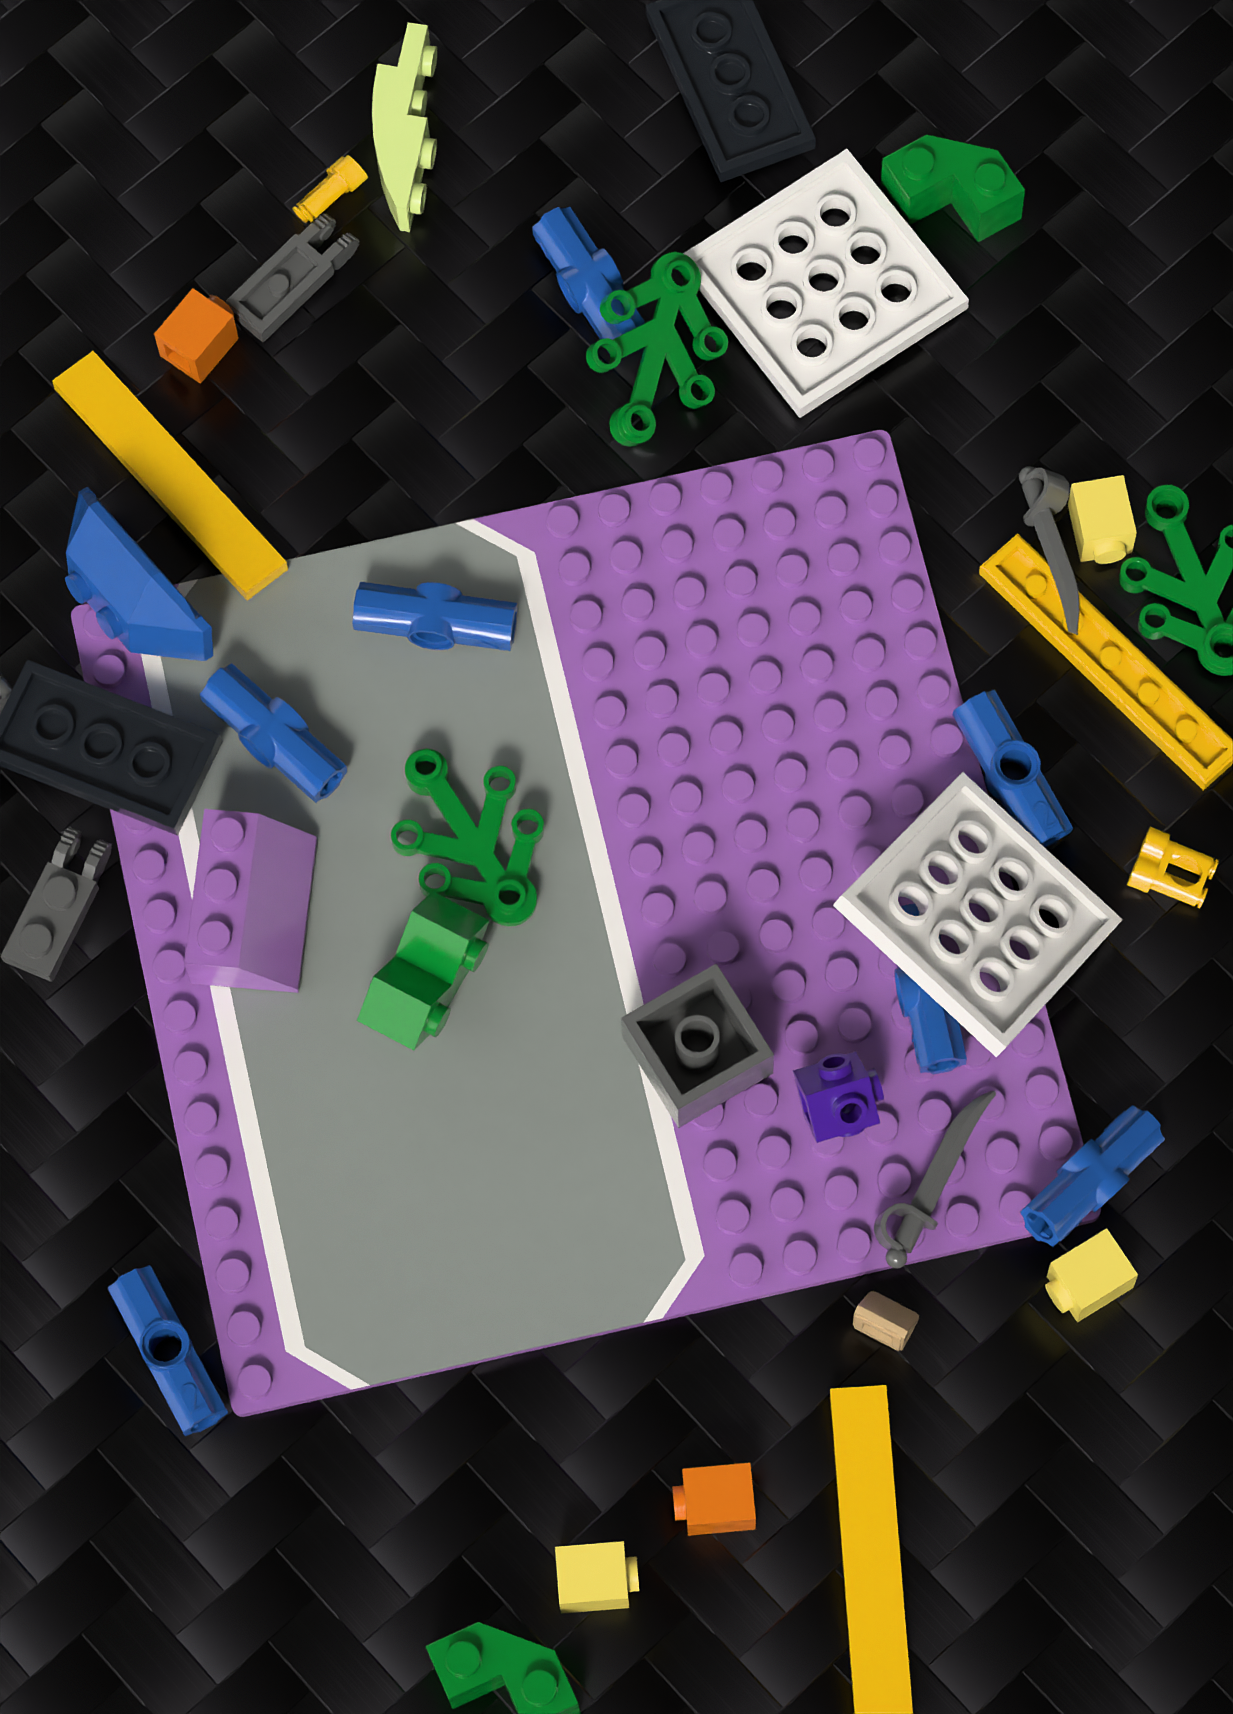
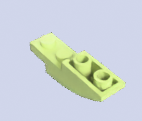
[372,22,437,232]

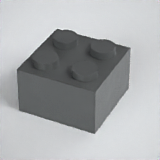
[621,963,774,1128]

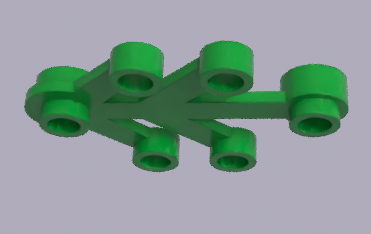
[586,252,728,447]
[1119,485,1233,676]
[391,748,544,926]

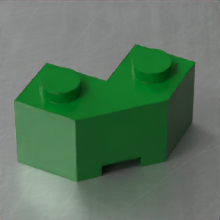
[880,135,1025,242]
[357,891,490,1050]
[426,1622,581,1714]

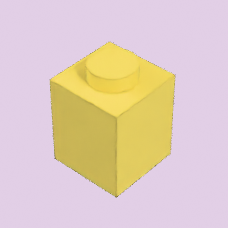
[1068,475,1137,564]
[1045,1228,1138,1322]
[555,1541,639,1614]

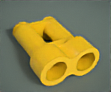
[292,155,368,223]
[1127,826,1219,909]

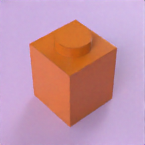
[154,288,239,384]
[672,1463,756,1536]

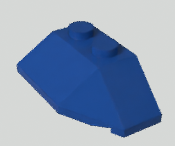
[65,486,214,661]

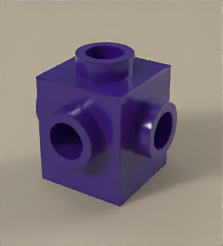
[793,1051,884,1143]

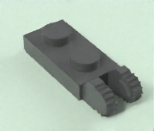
[225,213,360,342]
[1,827,112,982]

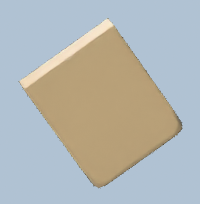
[853,1291,919,1351]

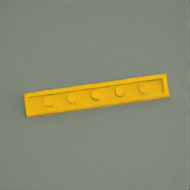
[52,351,288,601]
[979,533,1233,791]
[830,1385,913,1714]

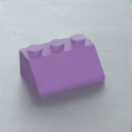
[184,809,317,993]

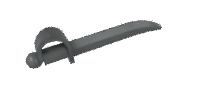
[1019,466,1079,635]
[874,1091,996,1268]

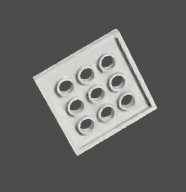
[683,149,969,418]
[833,772,1123,1057]

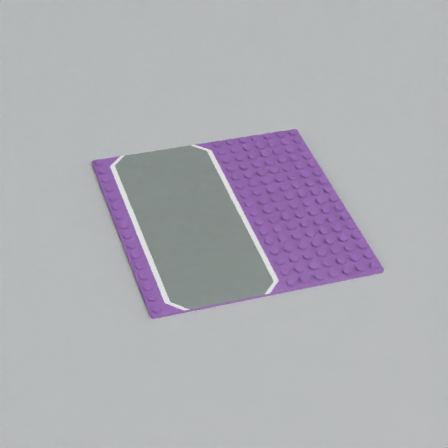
[71,430,1101,1417]

